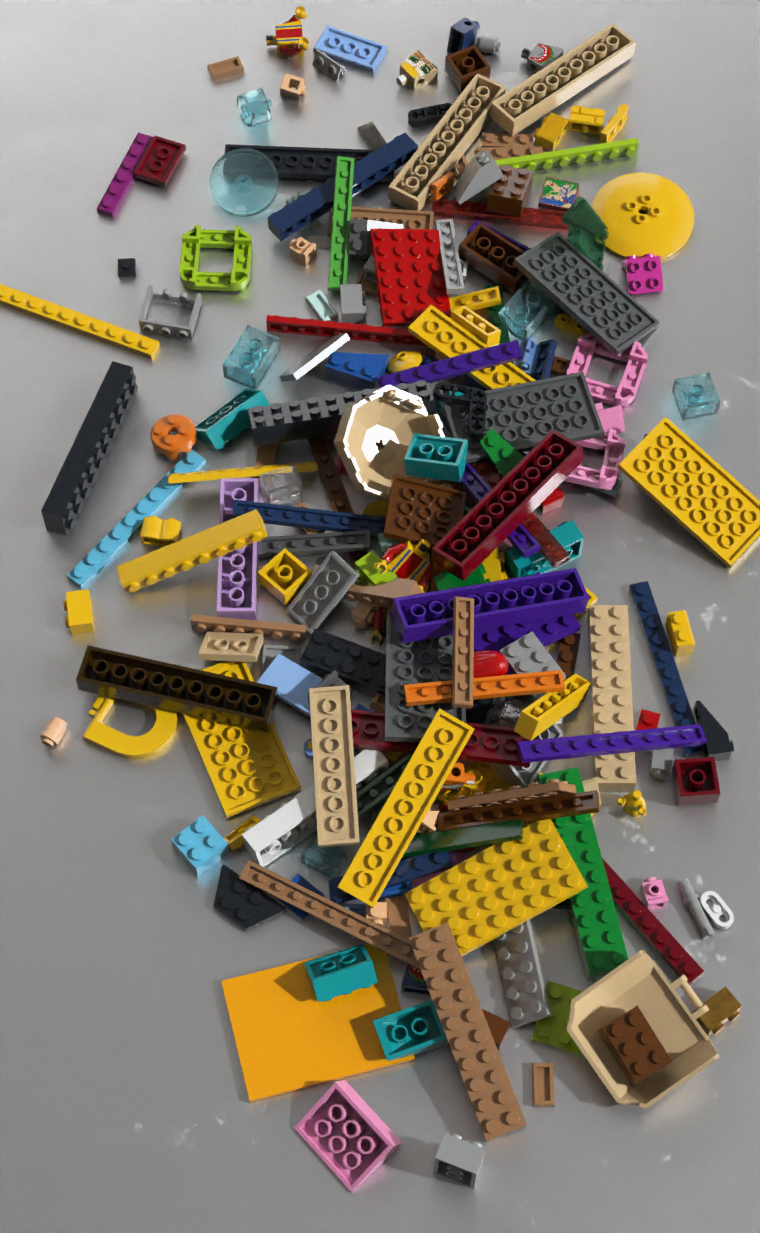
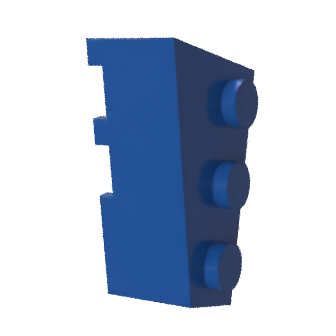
[325,352,389,390]

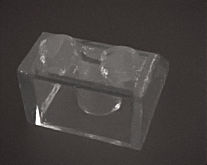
[484,695,535,728]

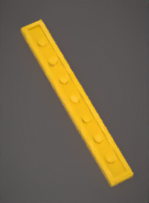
[168,461,318,484]

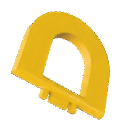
[82,694,178,759]

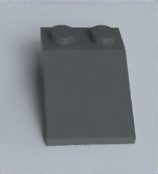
[349,219,403,259]

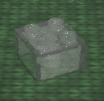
[259,465,303,506]

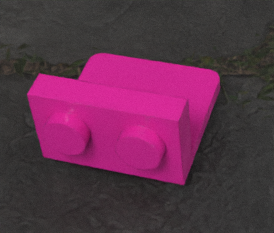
[621,253,663,295]

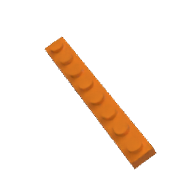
[404,670,565,706]

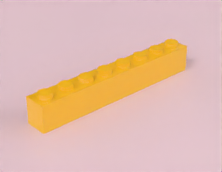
[116,509,268,593]

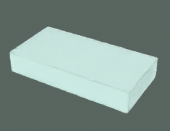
[305,290,339,321]

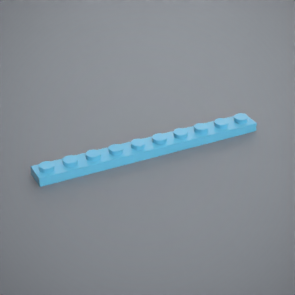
[67,449,206,589]

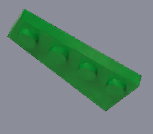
[478,428,524,478]

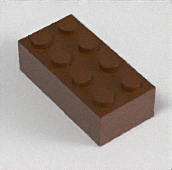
[458,223,528,294]

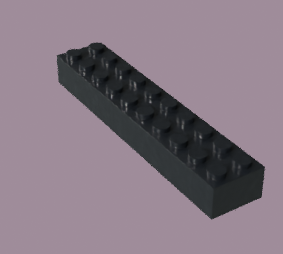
[41,361,138,536]
[248,380,436,447]
[299,628,495,724]

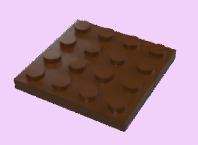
[383,474,466,549]

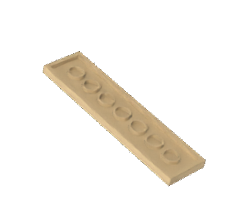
[309,685,360,847]

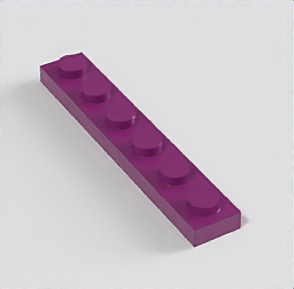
[97,132,153,217]

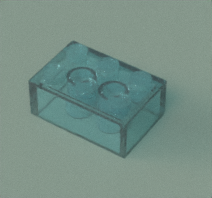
[223,325,280,389]

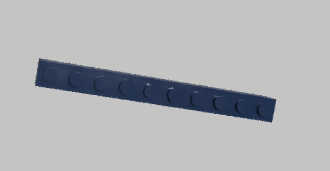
[268,133,418,241]

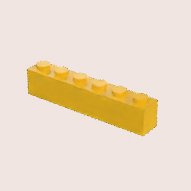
[514,673,592,741]

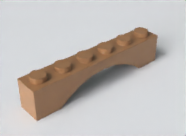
[309,565,422,608]

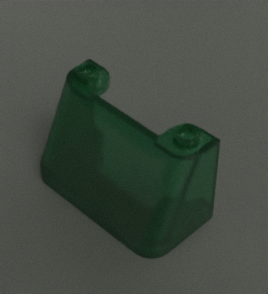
[562,196,609,270]

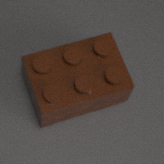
[487,165,534,218]
[597,1005,672,1086]

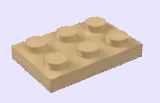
[198,632,264,663]

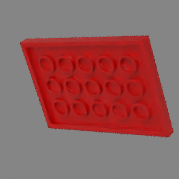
[369,228,451,326]

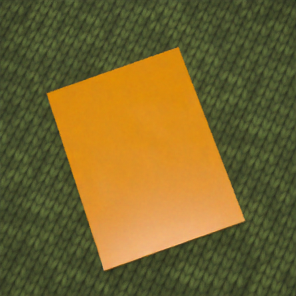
[221,944,415,1103]

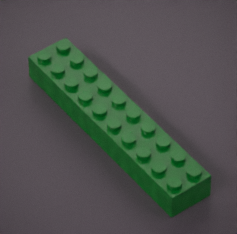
[536,767,628,979]

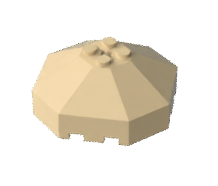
[334,385,445,502]

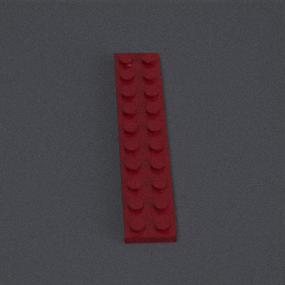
[351,709,530,767]

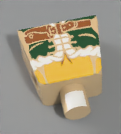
[396,50,438,90]

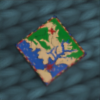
[538,176,580,214]

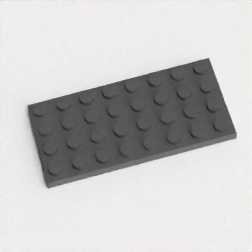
[512,232,660,356]
[442,372,604,464]
[385,609,466,742]

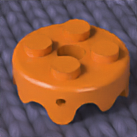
[150,414,198,460]

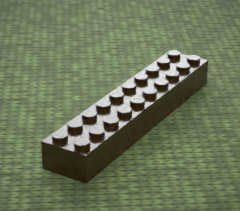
[76,645,278,732]

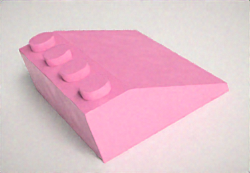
[294,1080,402,1192]

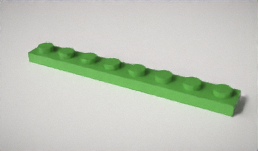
[327,156,354,292]

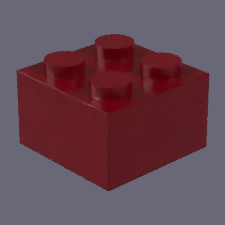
[672,757,720,806]

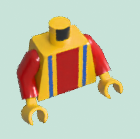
[266,6,309,58]
[373,539,431,594]

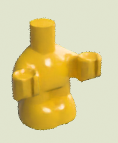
[617,790,647,817]

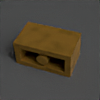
[692,986,742,1036]

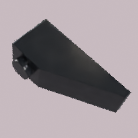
[693,701,734,761]

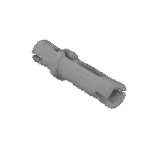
[677,878,715,939]

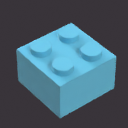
[171,815,230,877]

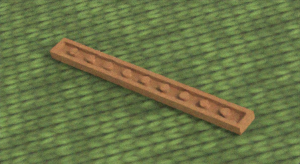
[239,860,420,970]

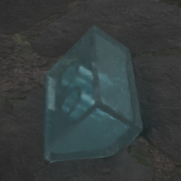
[498,279,557,342]

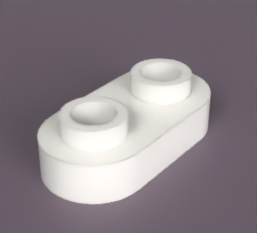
[699,891,734,929]

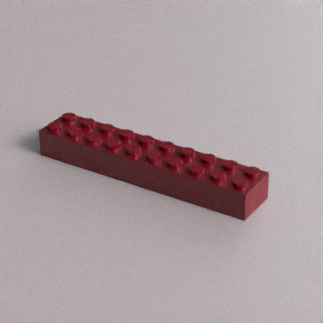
[432,430,583,581]

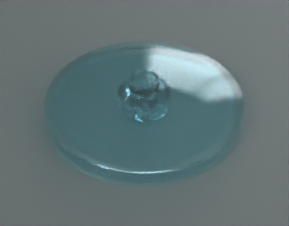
[210,148,279,217]

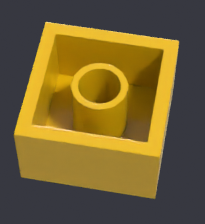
[258,548,312,606]

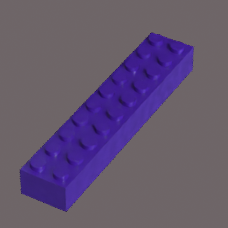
[391,568,589,643]

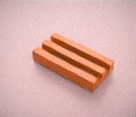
[430,172,455,201]

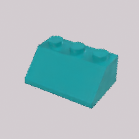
[404,433,468,482]
[304,943,378,1002]

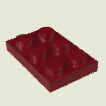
[134,135,186,187]

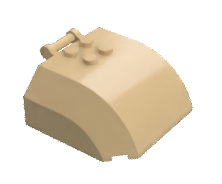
[567,950,720,1109]

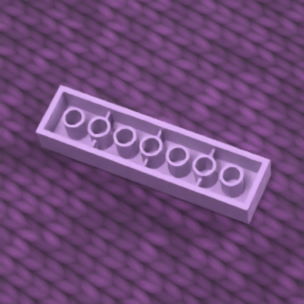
[217,478,259,620]

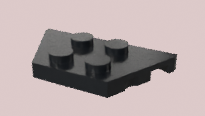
[213,864,286,931]

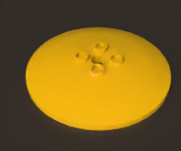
[590,172,694,260]

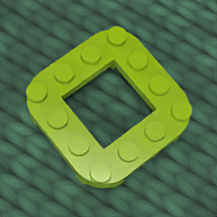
[179,225,252,291]

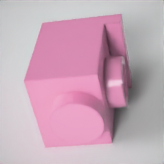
[640,877,669,911]

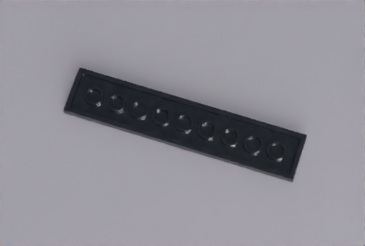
[223,144,394,182]

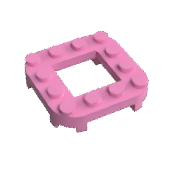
[566,333,648,408]
[564,429,626,490]

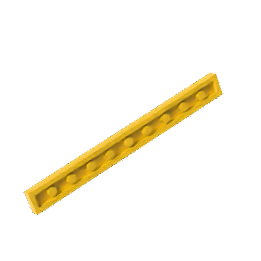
[0,284,160,359]

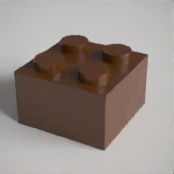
[445,45,491,93]

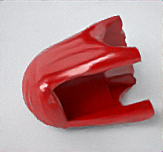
[473,650,508,678]

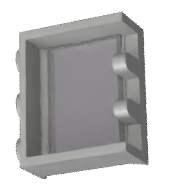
[139,285,202,339]

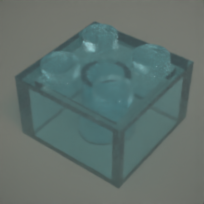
[672,372,720,421]

